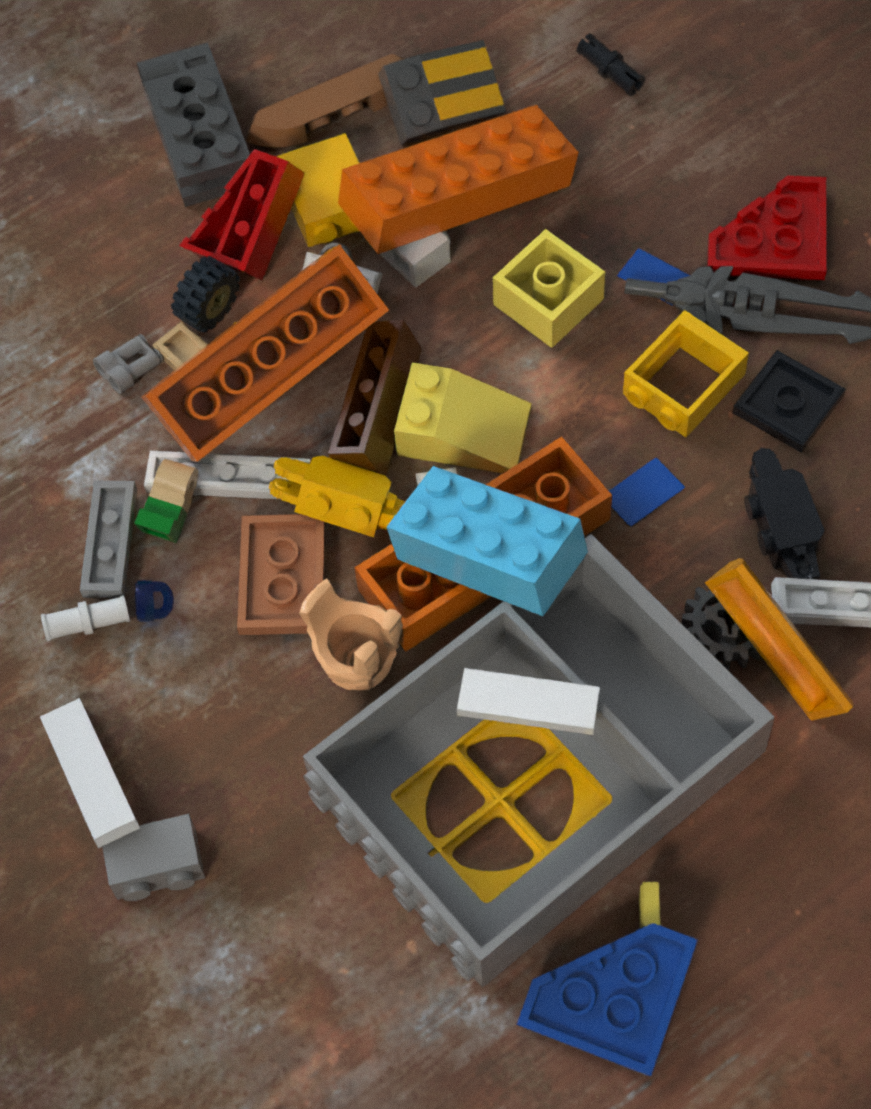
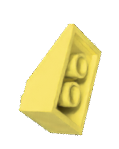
[394,362,531,473]

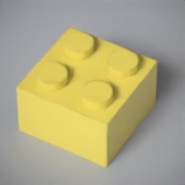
[493,229,605,348]

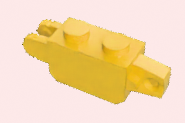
[268,456,405,538]

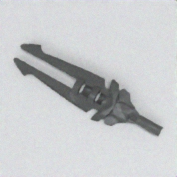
[625,266,871,344]

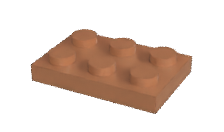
[237,514,326,635]

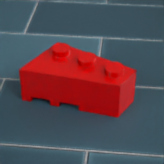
[179,149,305,280]

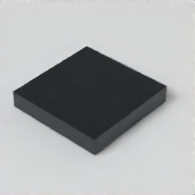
[732,350,846,453]

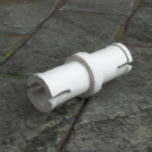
[41,595,130,641]

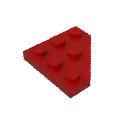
[707,175,827,280]

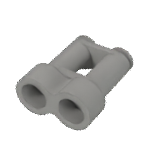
[93,334,163,394]

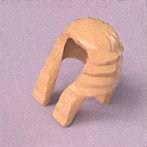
[299,578,403,690]

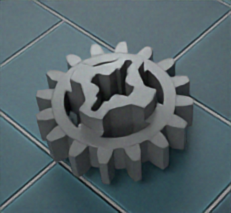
[681,587,762,670]

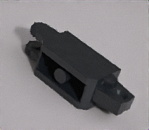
[744,447,825,580]

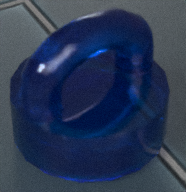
[135,580,174,622]

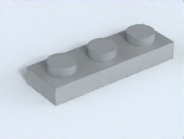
[80,481,137,598]

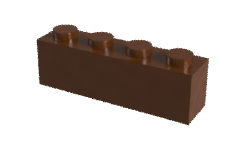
[328,319,422,476]

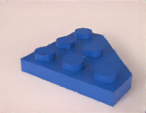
[517,923,698,1077]

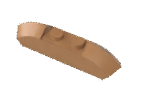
[246,54,404,147]

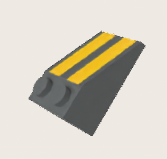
[378,40,506,145]

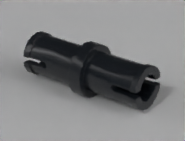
[576,33,645,96]

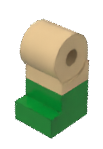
[134,459,198,543]

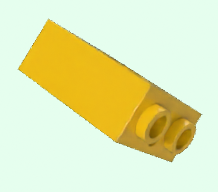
[623,310,749,438]

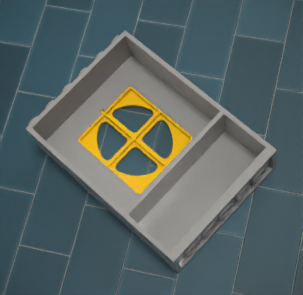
[303,534,775,988]

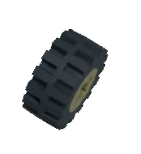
[171,256,240,333]

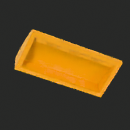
[705,558,853,721]

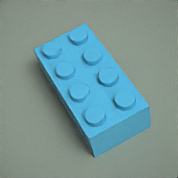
[386,466,588,616]

